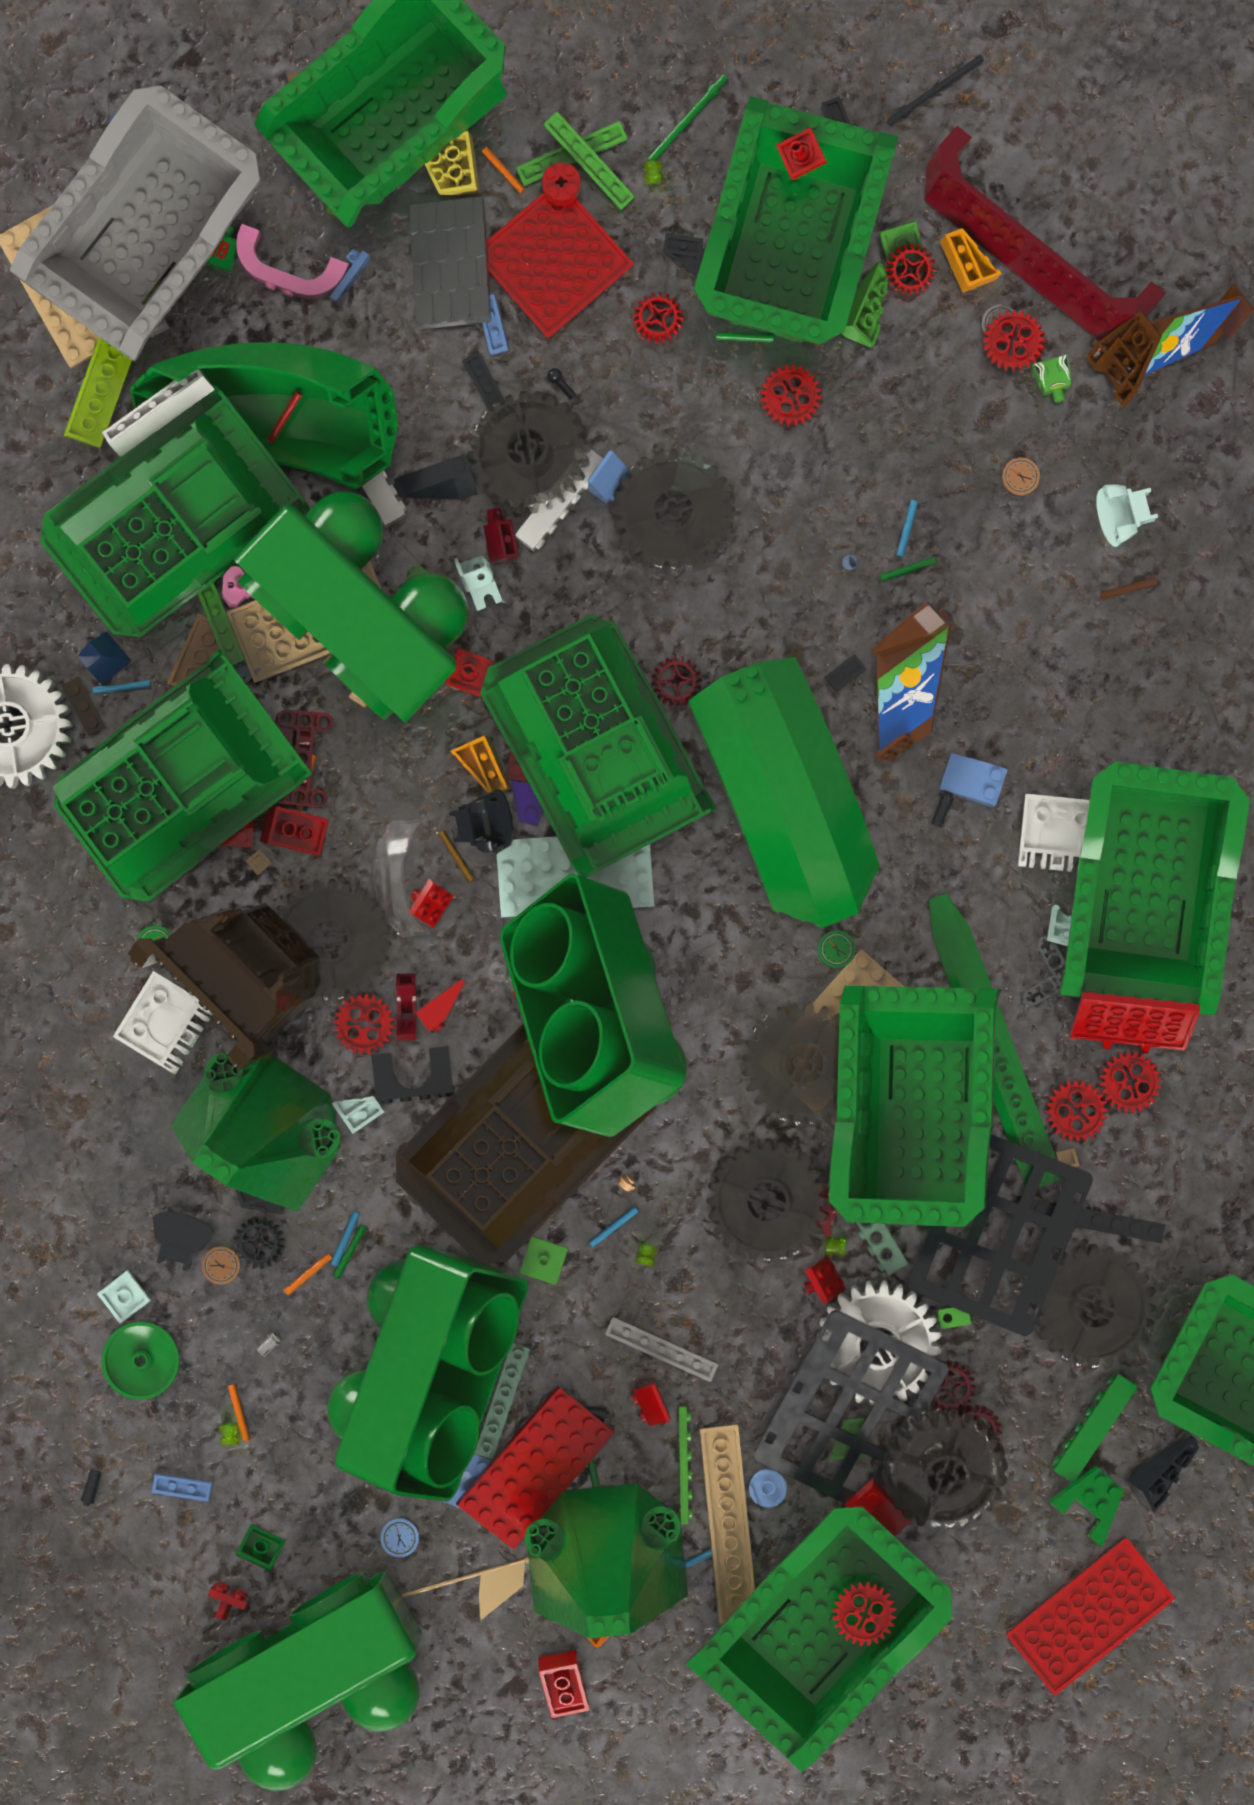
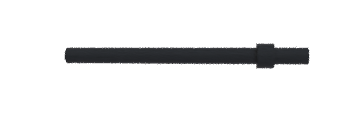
[887,55,984,125]

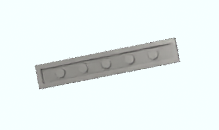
[605,1317,719,1382]

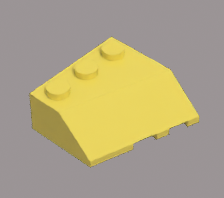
[425,131,480,196]

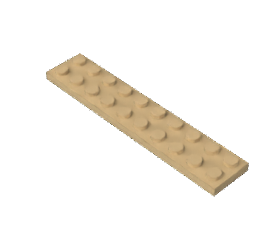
[699,1424,755,1624]

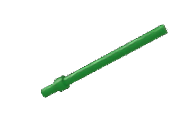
[647,74,728,164]

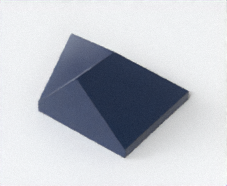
[78,632,131,685]

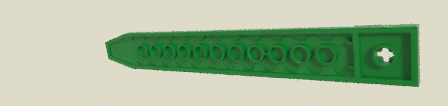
[928,893,1064,1188]

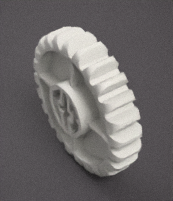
[0,664,73,789]
[817,1280,942,1406]

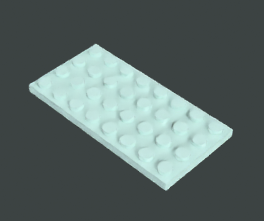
[497,837,654,918]

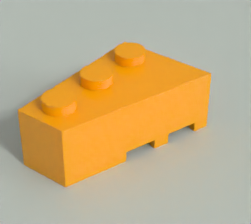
[940,228,1002,293]
[450,735,512,793]

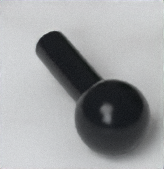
[547,368,576,399]

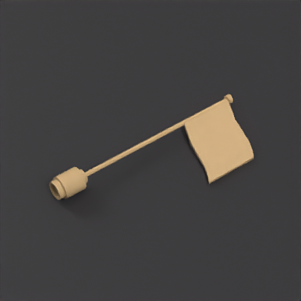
[401,1555,529,1620]

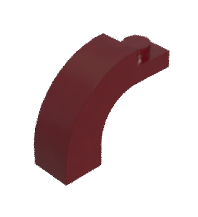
[396,973,417,1041]

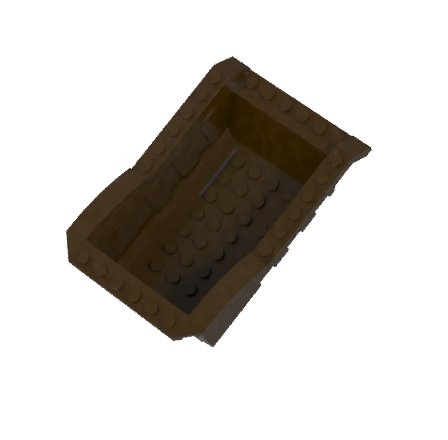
[128,903,320,1070]
[396,1023,656,1263]

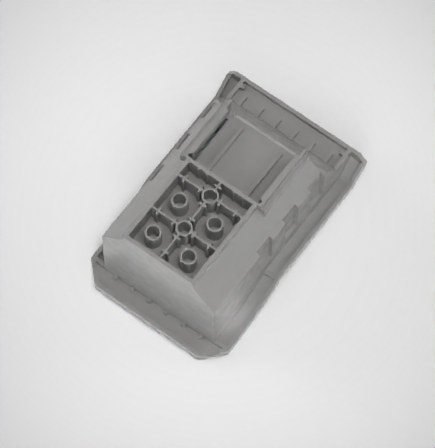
[10,86,260,361]

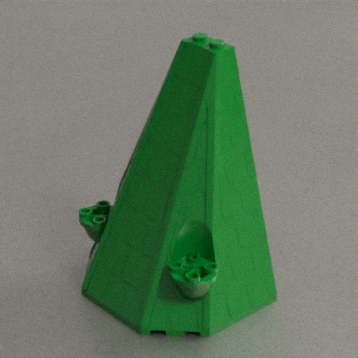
[170,1053,341,1212]
[525,1483,688,1638]

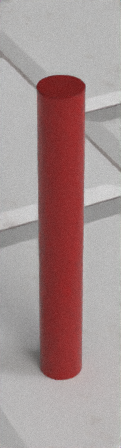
[267,391,302,443]

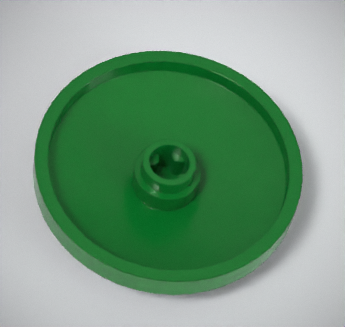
[101,1321,180,1400]

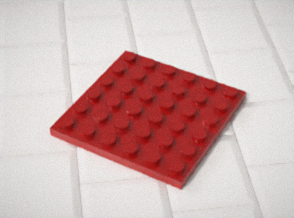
[487,182,634,339]

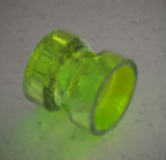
[644,161,663,185]
[825,1237,846,1257]
[635,1244,658,1267]
[219,1424,239,1446]

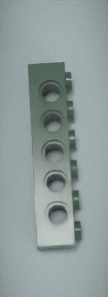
[827,1174,908,1276]
[474,1341,531,1460]

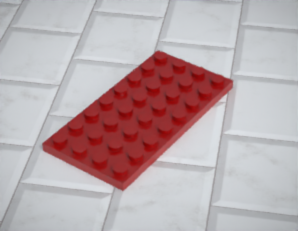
[456,1386,615,1550]
[1005,1537,1175,1696]

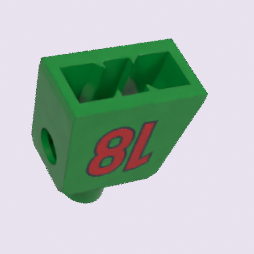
[205,226,237,274]

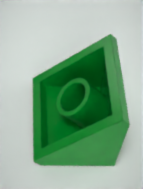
[235,1524,285,1571]

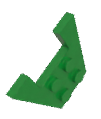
[1048,1466,1124,1548]

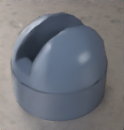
[841,554,858,570]

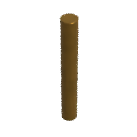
[438,830,475,883]

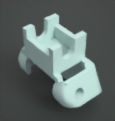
[1096,484,1158,547]
[454,556,502,611]

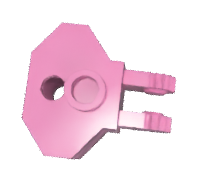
[222,566,253,608]

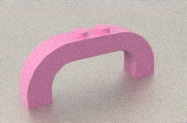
[236,224,350,299]

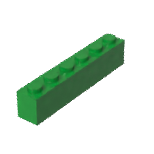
[1052,1372,1138,1483]

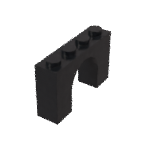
[371,1046,454,1104]

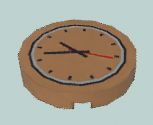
[1002,457,1040,496]
[202,1246,241,1285]

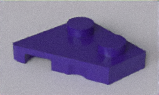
[511,780,542,826]

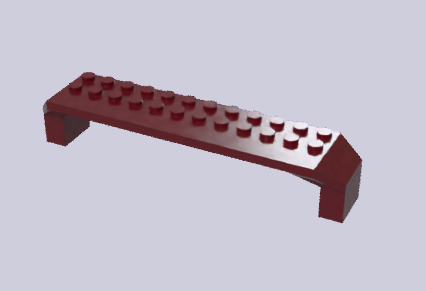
[924,125,1166,341]

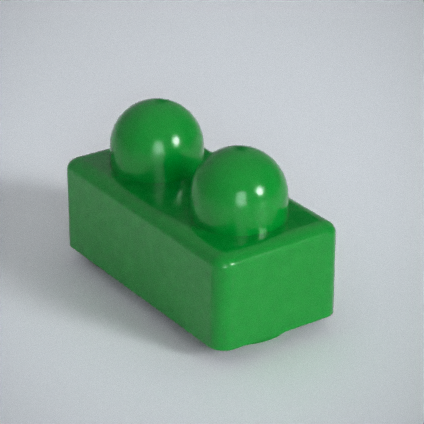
[233,492,468,723]
[500,874,687,1137]
[327,1245,528,1502]
[172,1570,423,1791]

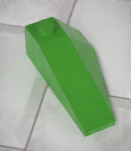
[842,262,890,347]

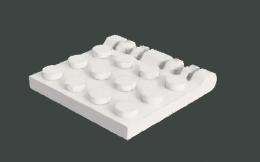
[1018,794,1089,872]
[113,971,213,1075]

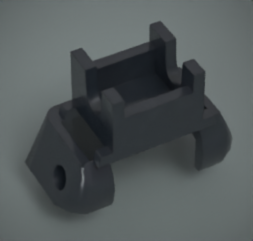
[449,789,514,854]
[153,1212,215,1271]

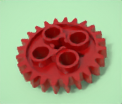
[983,310,1045,372]
[760,364,822,427]
[333,993,396,1055]
[1099,1051,1162,1113]
[1045,1080,1108,1142]
[832,1581,896,1646]

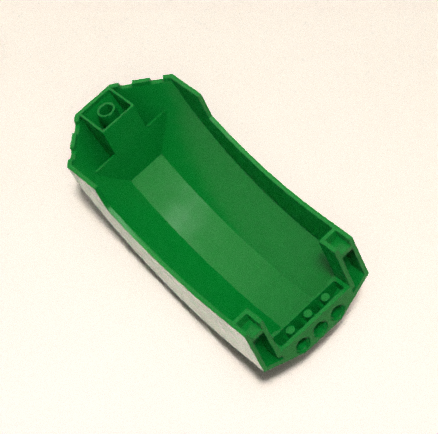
[130,342,398,490]
[688,657,880,928]

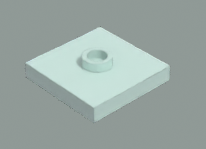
[97,1270,152,1324]

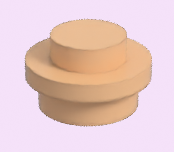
[618,1174,636,1192]

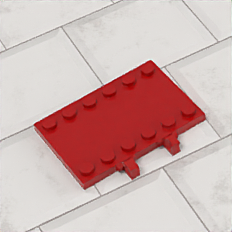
[1070,992,1200,1054]

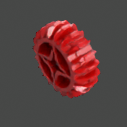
[884,243,936,295]
[632,292,684,344]

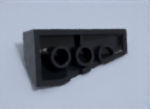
[394,454,478,500]
[1127,1435,1199,1513]

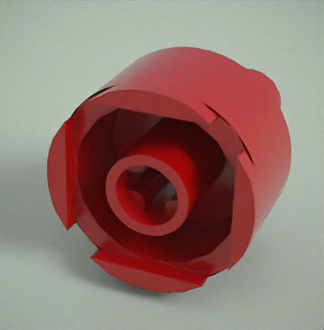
[542,163,581,206]

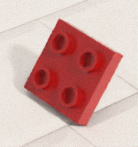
[776,127,827,181]
[445,648,494,697]
[408,880,453,928]
[804,1256,846,1304]
[208,1582,251,1621]

